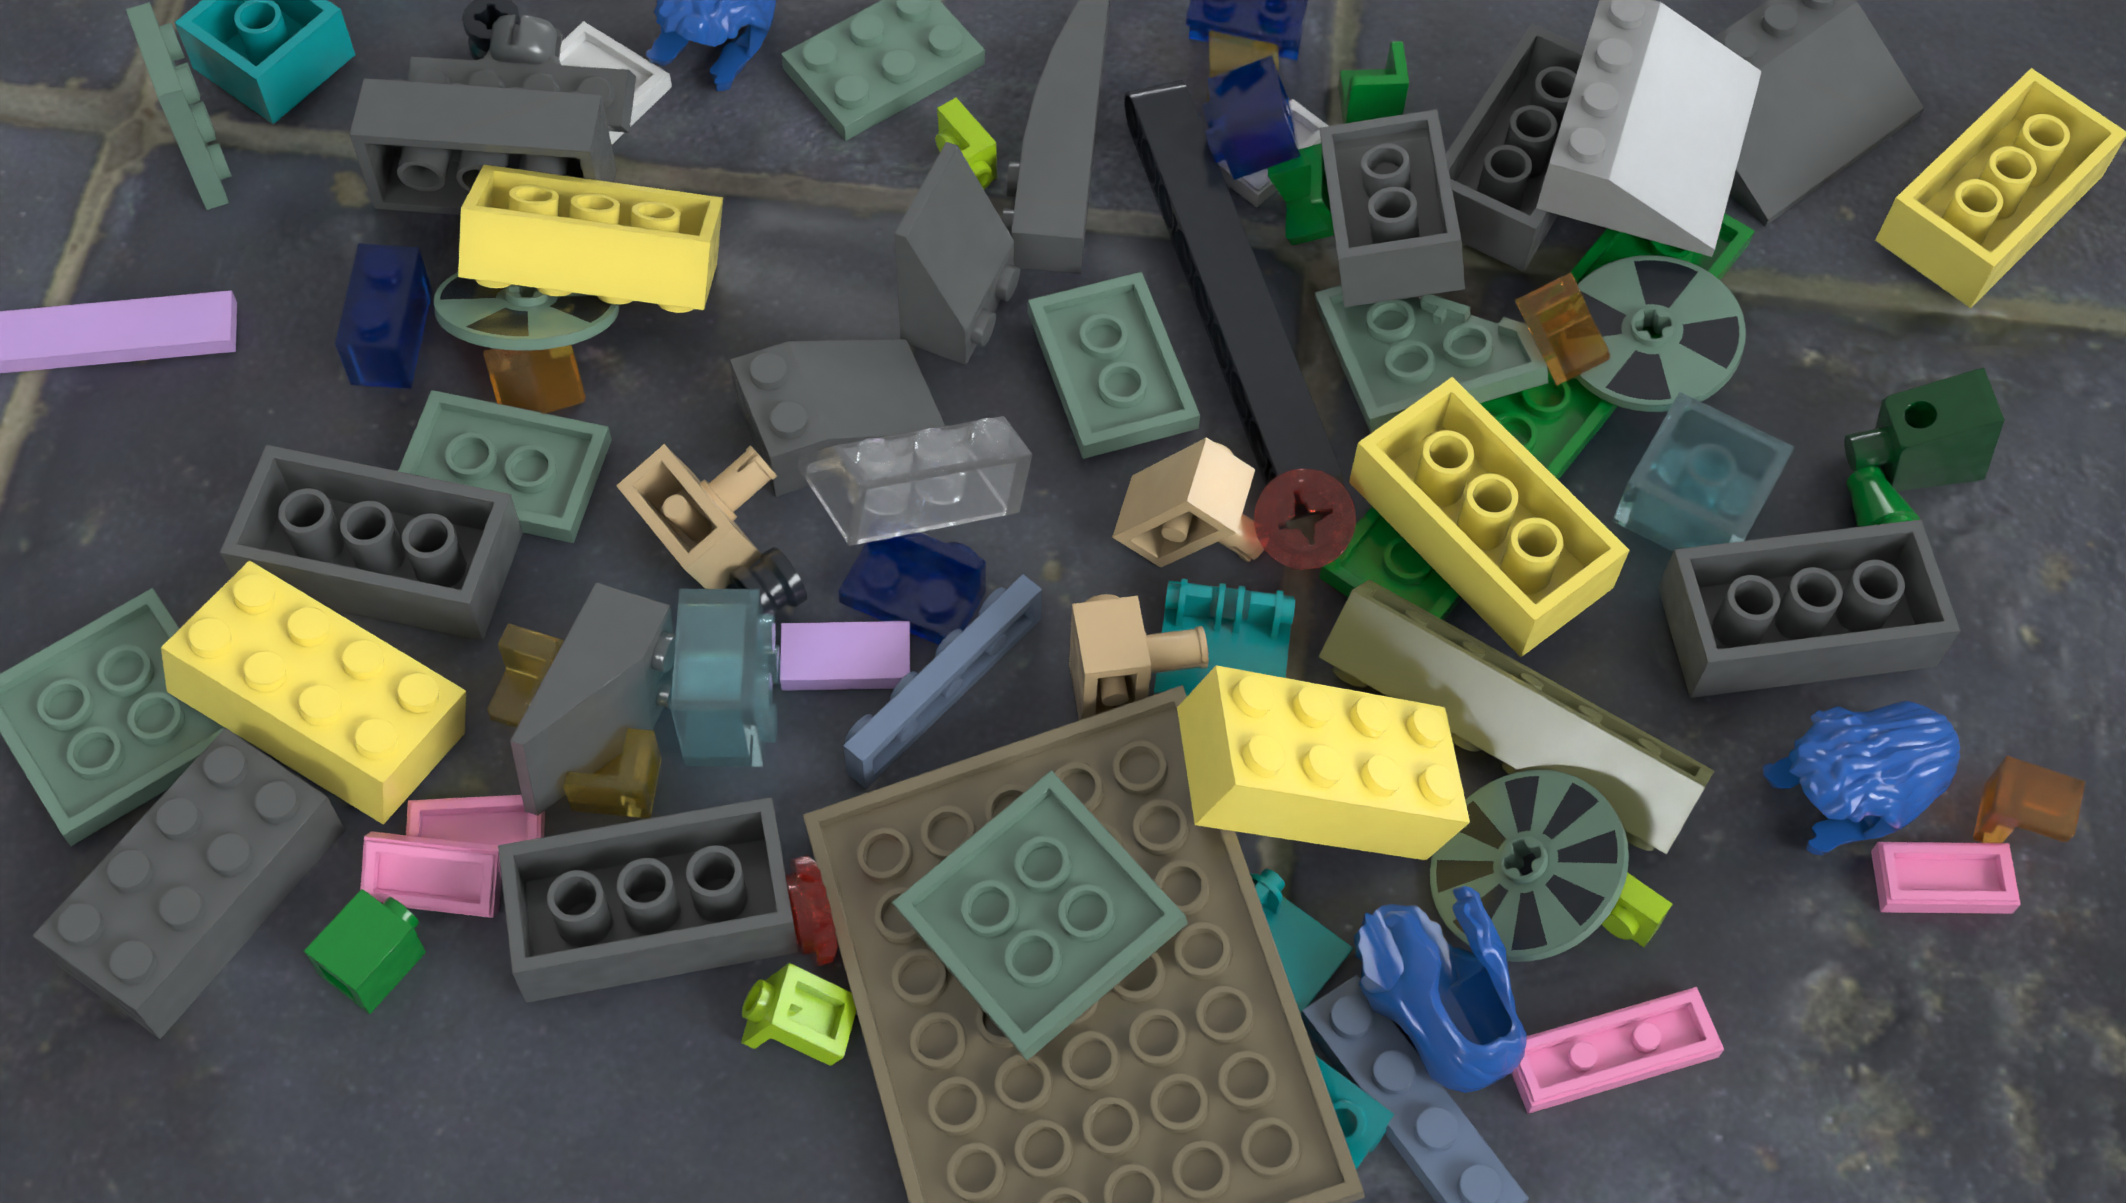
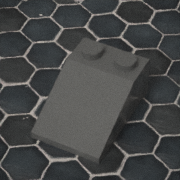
[1319,109,1465,307]
[894,142,1020,365]
[730,339,949,497]
[510,583,683,816]

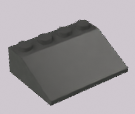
[1713,0,1924,227]

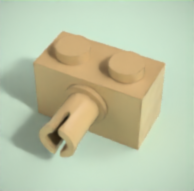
[1112,437,1270,568]
[616,444,777,597]
[1069,594,1209,720]

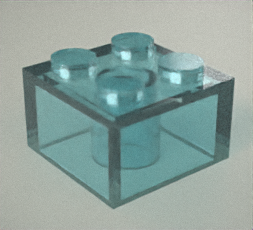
[1613,392,1794,551]
[671,589,780,767]

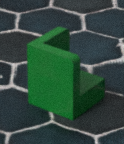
[1338,41,1409,124]
[1268,143,1334,245]

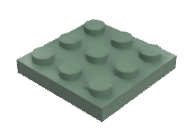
[0,588,248,846]
[892,770,1188,1061]

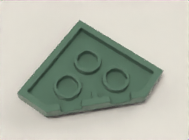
[1315,285,1548,433]

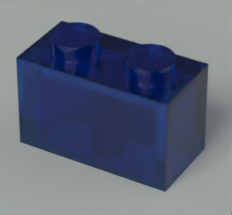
[1202,55,1301,180]
[335,243,432,389]

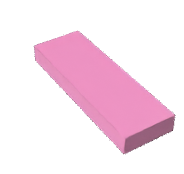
[1512,987,1724,1114]

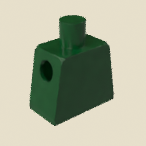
[1844,368,2005,491]

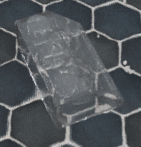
[798,416,1032,546]

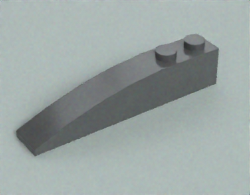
[1002,0,1111,274]

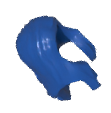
[646,0,776,91]
[1762,701,1960,856]
[1354,886,1526,1093]

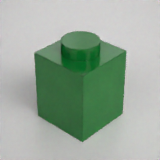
[304,889,426,1014]

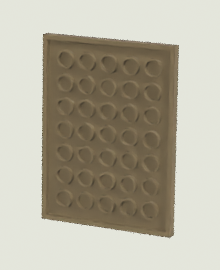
[803,685,1365,1203]

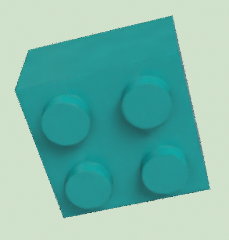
[174,0,355,124]

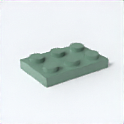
[781,0,985,141]
[126,2,232,210]
[1028,272,1200,459]
[398,390,612,543]

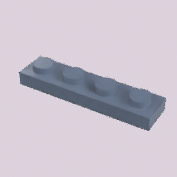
[843,574,1042,790]
[1301,975,1529,1203]

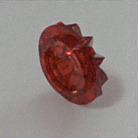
[1254,469,1356,570]
[785,855,838,966]

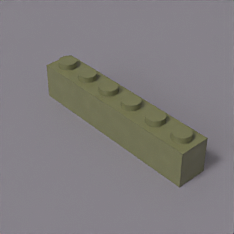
[1319,579,1714,854]

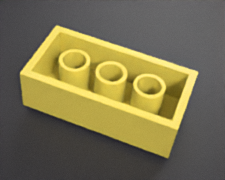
[1875,68,2126,308]
[458,165,723,313]
[1349,377,1629,657]
[161,560,466,825]
[1177,665,1470,860]

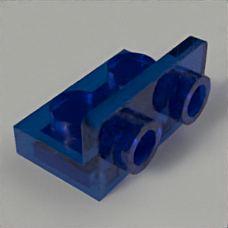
[1186,0,1308,60]
[838,514,986,645]

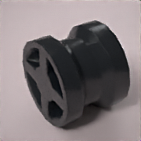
[462,0,521,60]
[729,547,807,627]

